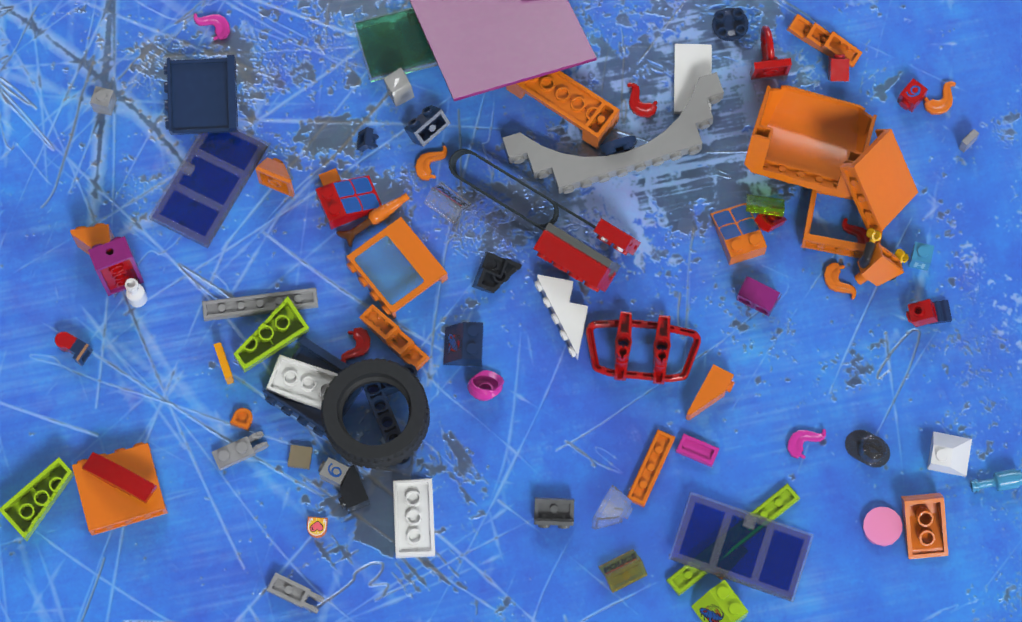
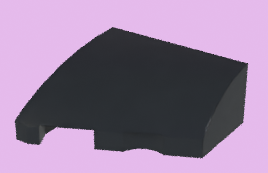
[472,251,522,293]

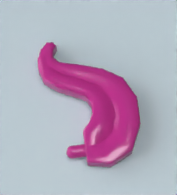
[193,13,230,41]
[787,429,826,459]

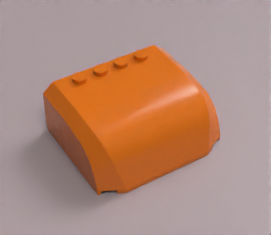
[744,85,877,198]

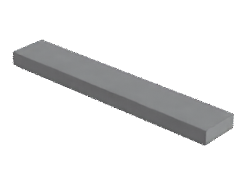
[202,288,319,321]

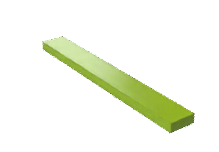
[666,483,800,596]

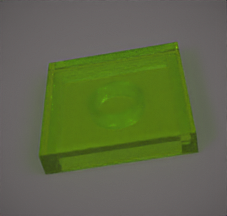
[746,194,785,217]

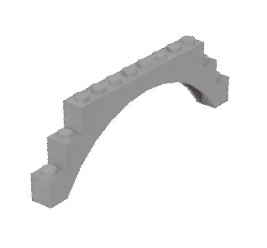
[502,72,724,194]

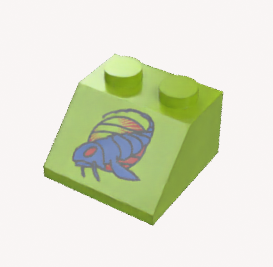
[691,580,748,622]

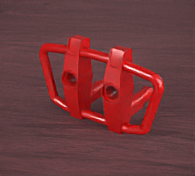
[586,311,701,384]

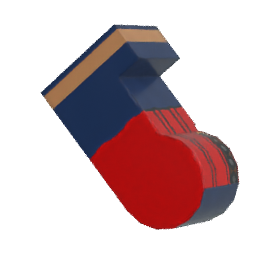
[55,332,93,366]

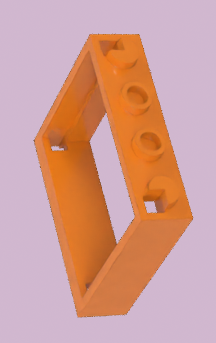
[801,189,883,259]

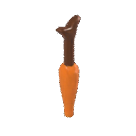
[336,193,410,247]

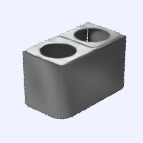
[383,68,414,107]

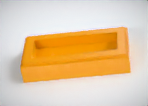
[213,342,234,385]

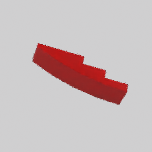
[82,452,157,503]

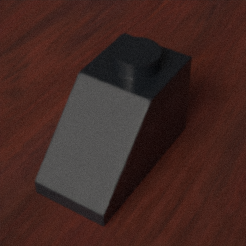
[338,465,370,514]

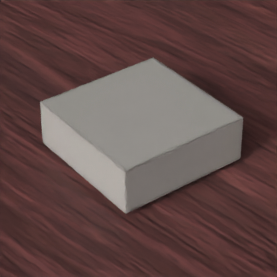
[959,129,979,153]

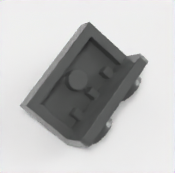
[534,497,574,529]

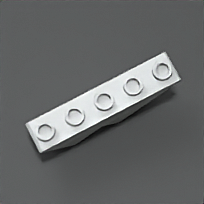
[534,275,588,360]

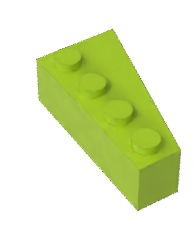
[233,296,309,373]
[0,457,74,541]

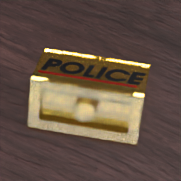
[598,549,647,593]

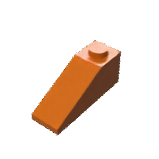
[686,364,735,420]

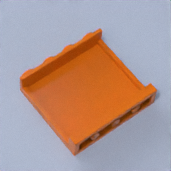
[839,129,918,231]
[72,442,168,536]

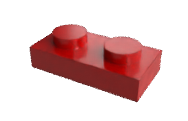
[754,207,787,232]

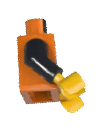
[854,228,909,286]

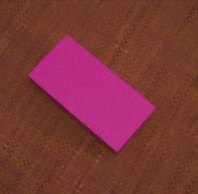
[676,433,720,467]

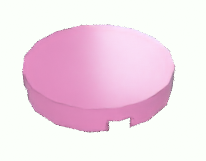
[863,507,903,546]

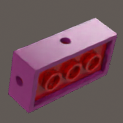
[88,236,144,296]

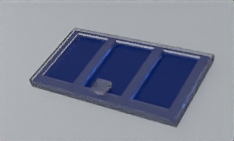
[149,128,269,248]
[668,492,814,602]

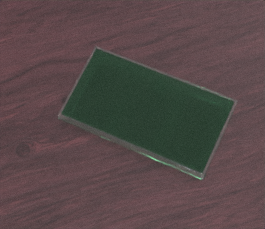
[353,7,438,82]

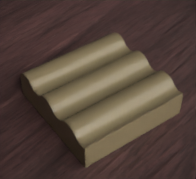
[288,445,313,470]

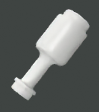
[125,278,147,307]

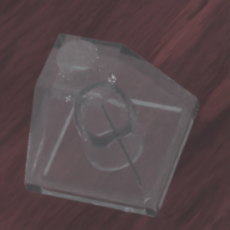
[592,485,633,530]

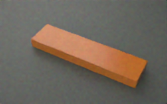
[626,429,675,507]

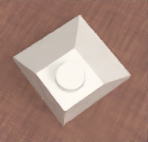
[927,432,972,477]

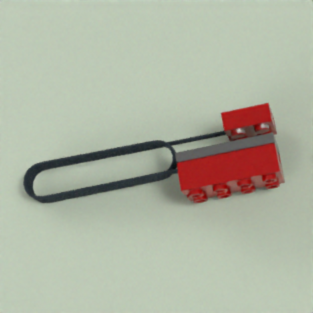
[449,149,641,292]

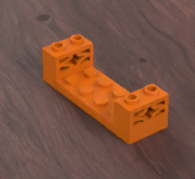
[506,71,620,149]

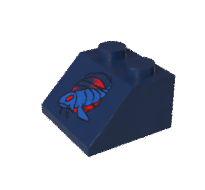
[443,322,484,366]

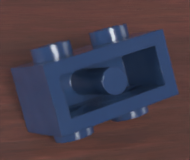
[404,105,451,147]

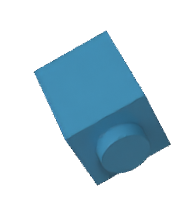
[909,242,934,271]

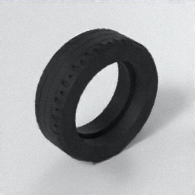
[321,358,430,469]

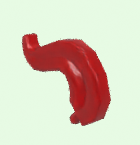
[627,82,657,118]
[842,218,870,244]
[341,327,371,363]

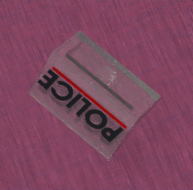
[424,182,471,224]

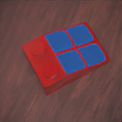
[315,175,382,230]

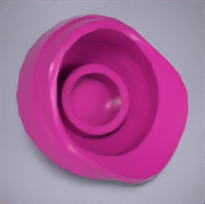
[467,370,504,401]

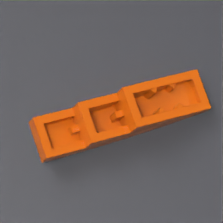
[786,14,863,68]
[359,304,430,371]

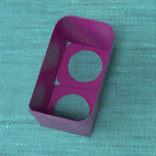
[737,277,781,317]

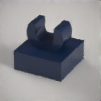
[356,127,379,152]

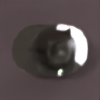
[845,430,890,468]

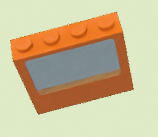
[346,217,448,319]

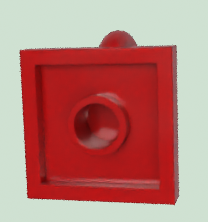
[750,25,792,80]

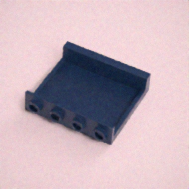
[164,55,238,135]
[263,336,364,437]

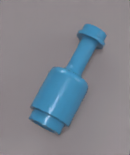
[970,469,1022,492]

